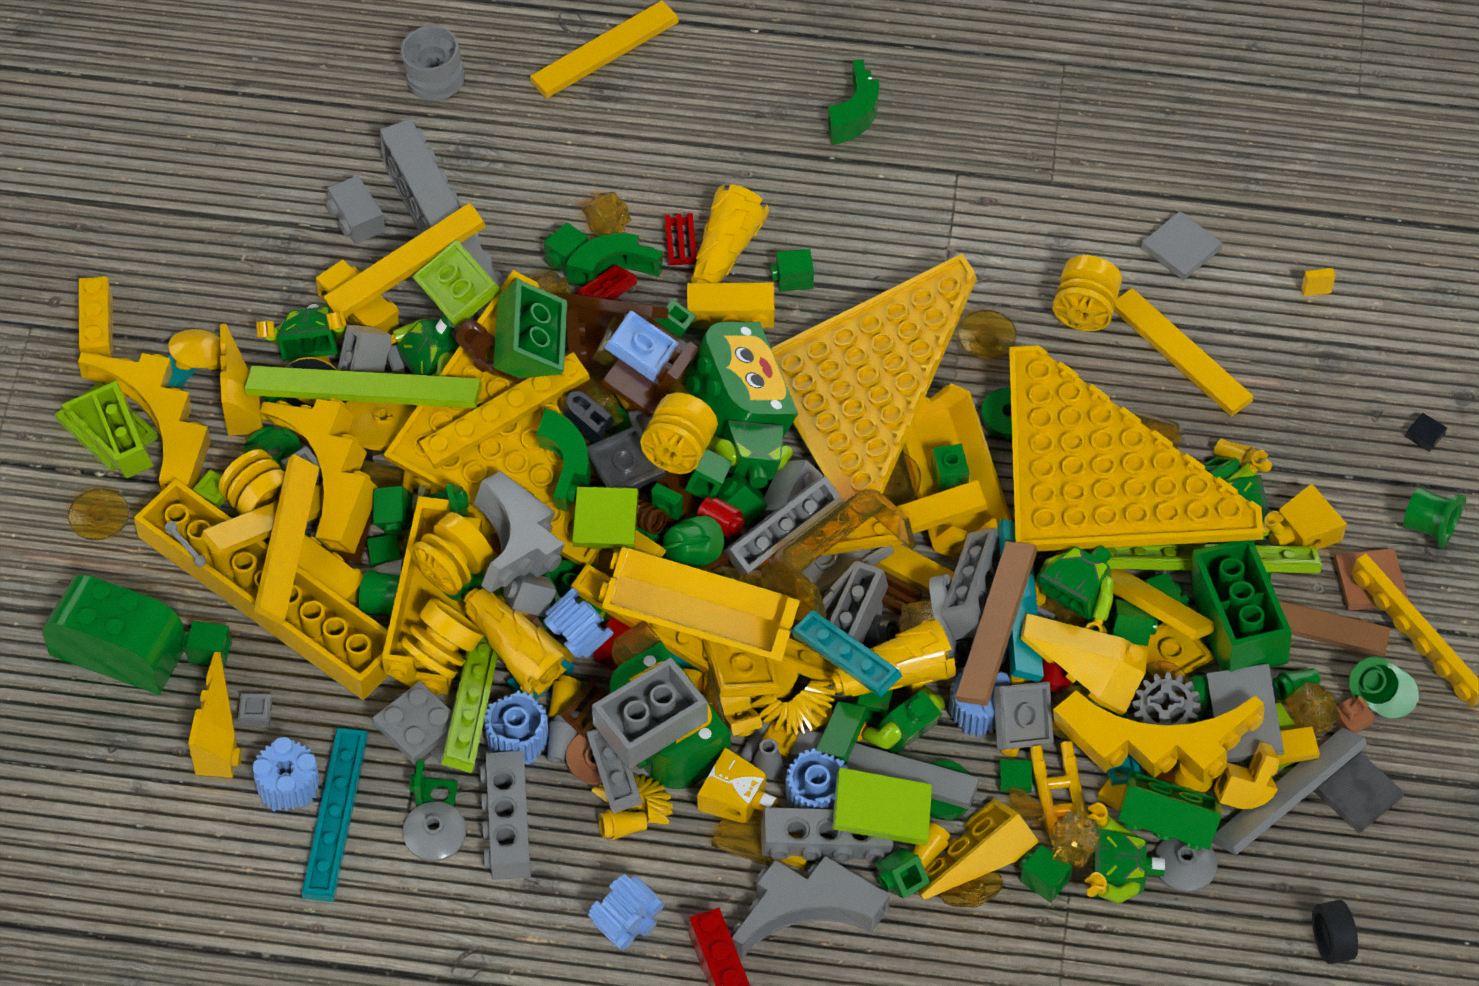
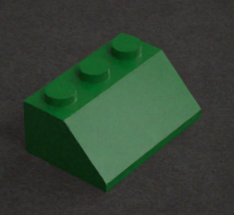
[494,279,567,379]
[1118,770,1222,851]

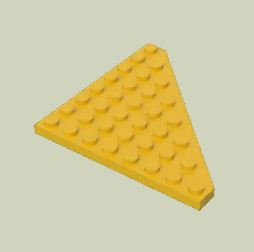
[771,253,977,520]
[383,270,602,568]
[1009,345,1263,551]

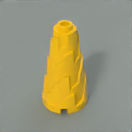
[691,184,769,283]
[463,588,574,698]
[830,618,956,697]

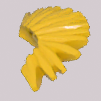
[751,681,835,736]
[591,774,673,824]

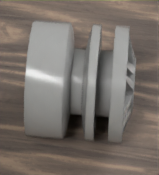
[401,26,465,101]

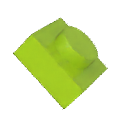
[192,469,226,509]

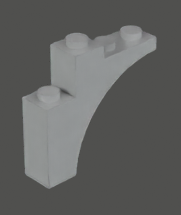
[473,471,565,593]
[730,856,890,959]

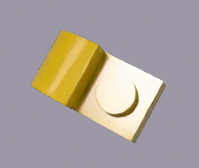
[1213,742,1279,809]

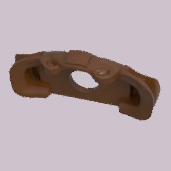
[455,320,527,384]

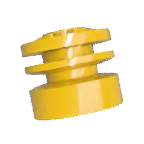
[1052,255,1122,331]
[640,392,718,474]
[218,449,285,515]
[410,512,494,595]
[400,597,484,679]

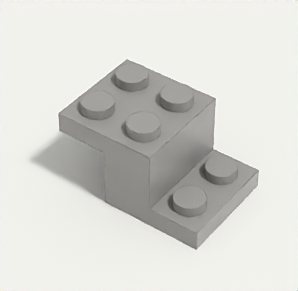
[372,681,485,764]

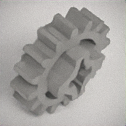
[1132,672,1202,725]

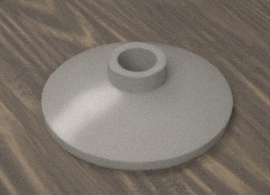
[403,802,466,861]
[1154,838,1217,892]

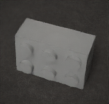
[592,657,708,769]

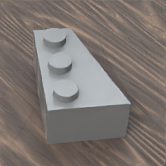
[793,561,888,644]

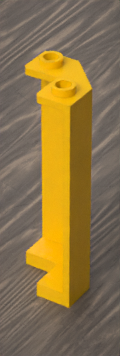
[902,384,1012,559]
[382,496,484,696]
[599,546,800,662]

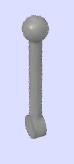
[165,522,206,567]

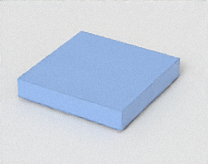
[604,310,679,382]

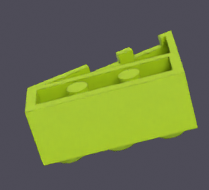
[61,381,154,479]

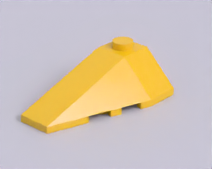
[220,324,268,436]
[1020,614,1148,716]
[188,652,242,778]
[915,798,1039,900]

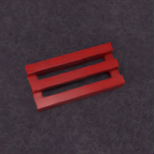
[664,213,697,266]
[576,264,637,311]

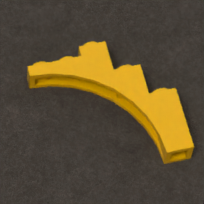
[78,352,210,492]
[260,398,378,554]
[1053,691,1264,784]

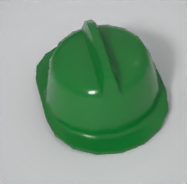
[662,516,724,568]
[1349,657,1419,718]

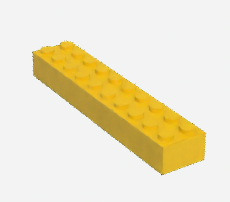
[134,479,389,701]

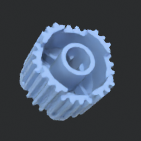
[543,587,614,658]
[948,667,1011,738]
[485,691,549,765]
[253,737,319,812]
[785,748,848,809]
[588,874,665,951]

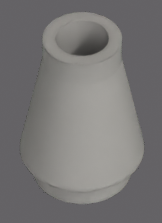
[547,715,578,764]
[753,739,784,779]

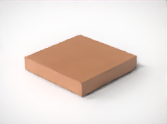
[1334,548,1409,611]

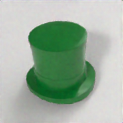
[1404,486,1467,549]
[359,570,400,617]

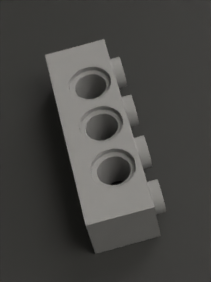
[723,476,843,575]
[941,528,1000,640]
[480,751,531,880]
[761,807,893,862]

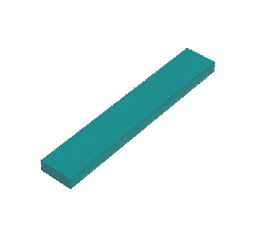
[998,519,1044,682]
[302,727,369,902]

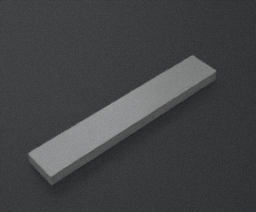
[1213,727,1367,855]
[791,729,979,809]

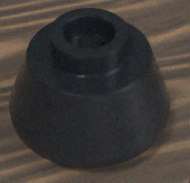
[863,618,900,649]

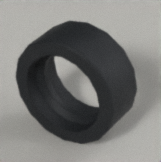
[1312,900,1359,964]

